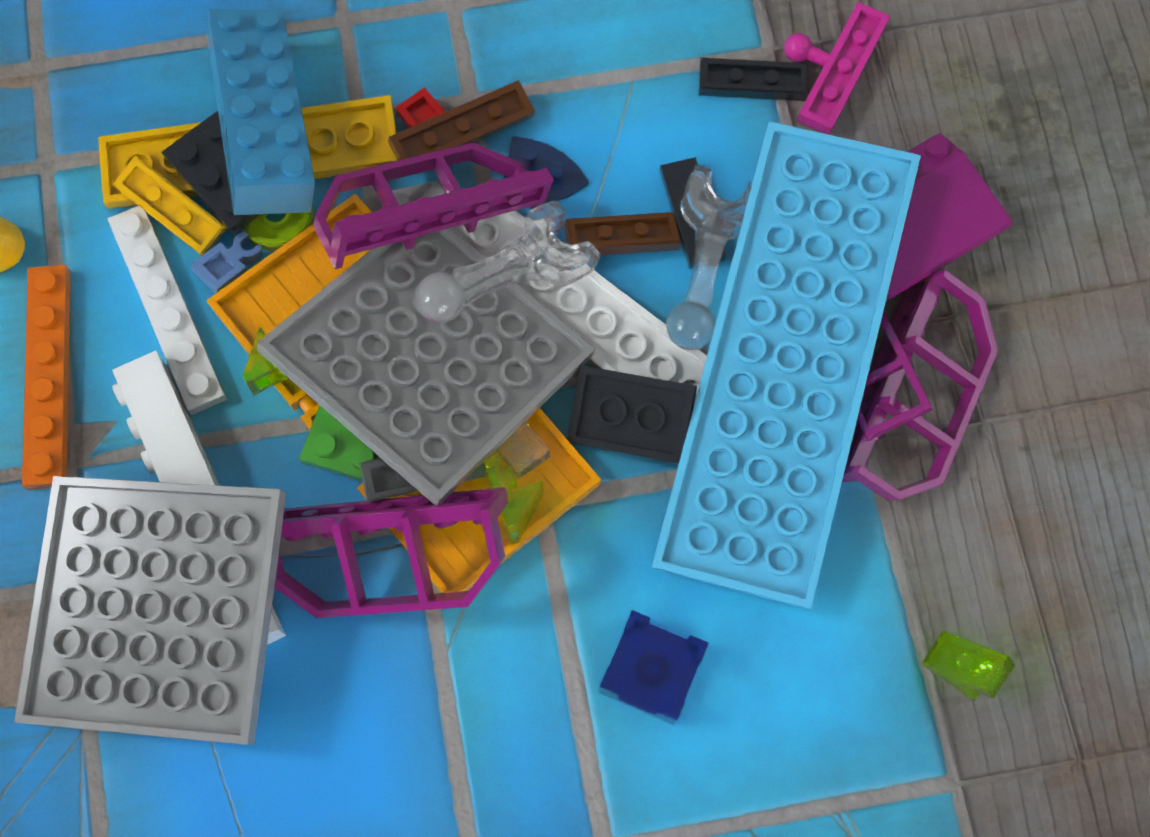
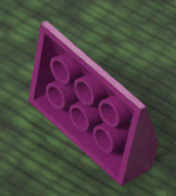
[887,133,1012,300]

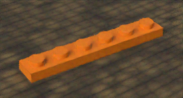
[22,265,71,490]

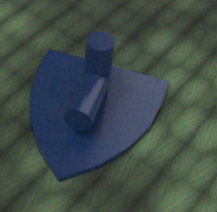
[503,136,589,205]

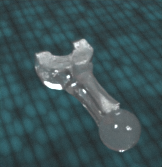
[666,165,753,351]
[414,201,601,323]

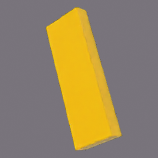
[112,155,227,255]

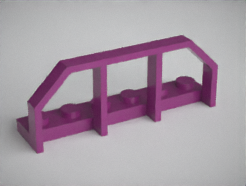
[313,143,553,270]
[842,270,998,501]
[274,487,509,618]

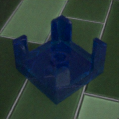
[598,610,709,725]

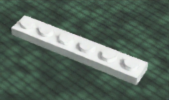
[107,206,227,416]

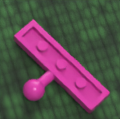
[784,2,890,135]

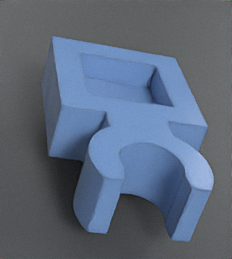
[191,232,262,294]

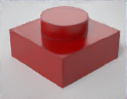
[395,87,445,128]

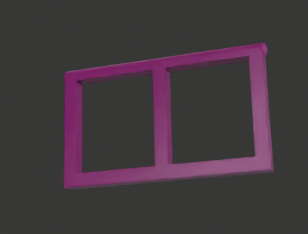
[857,312,933,441]

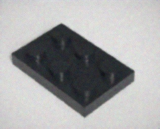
[161,111,261,235]
[567,365,697,464]

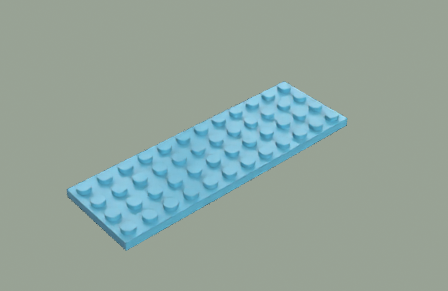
[652,122,921,610]

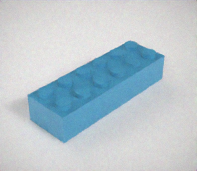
[207,9,315,215]

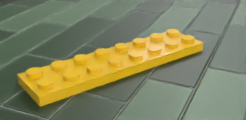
[98,95,398,209]

